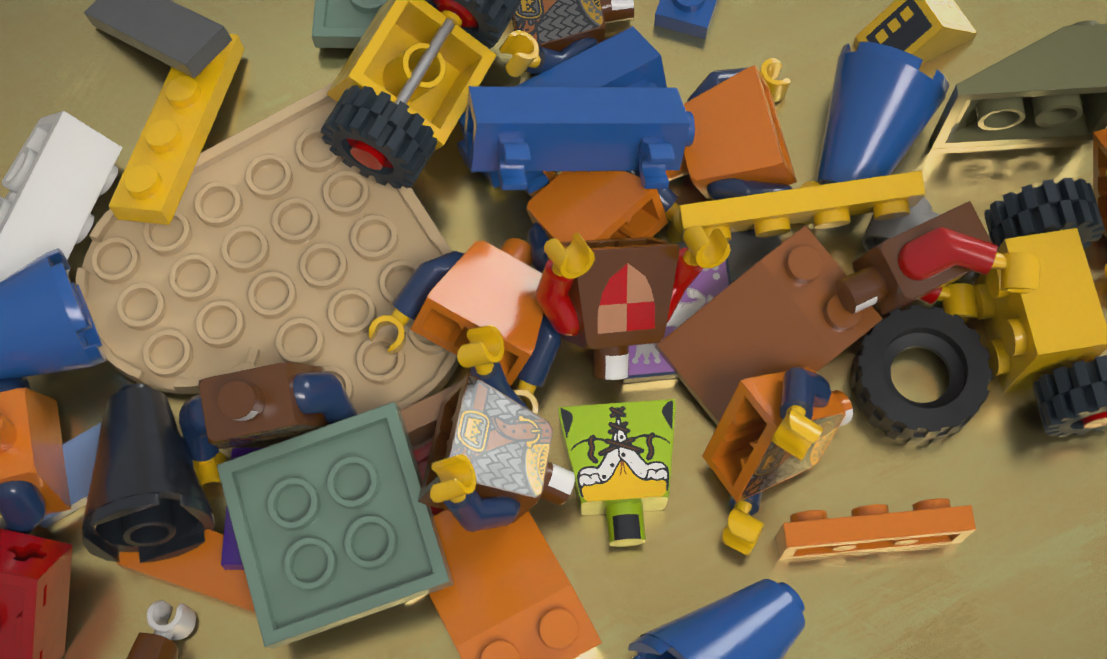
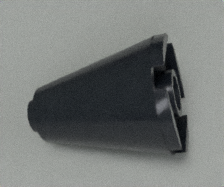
[82,384,215,563]

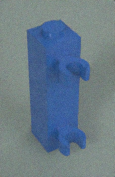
[457,26,667,194]
[464,86,695,190]

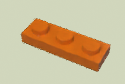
[775,498,976,560]

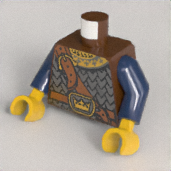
[499,0,634,78]
[418,325,575,532]
[179,362,358,485]

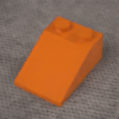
[429,510,602,659]

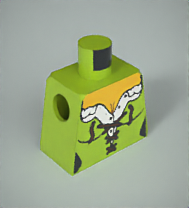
[558,399,676,547]

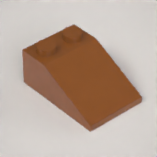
[655,225,883,426]

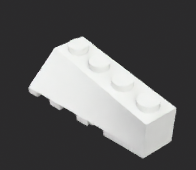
[0,111,123,282]

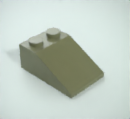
[930,20,1107,149]

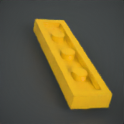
[108,34,245,225]
[679,170,925,241]

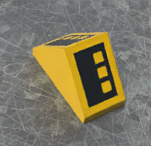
[854,0,977,65]

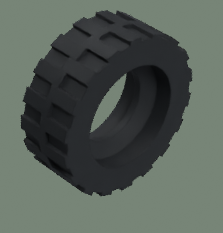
[850,305,992,445]

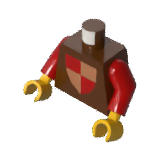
[836,201,1040,323]
[536,225,731,380]

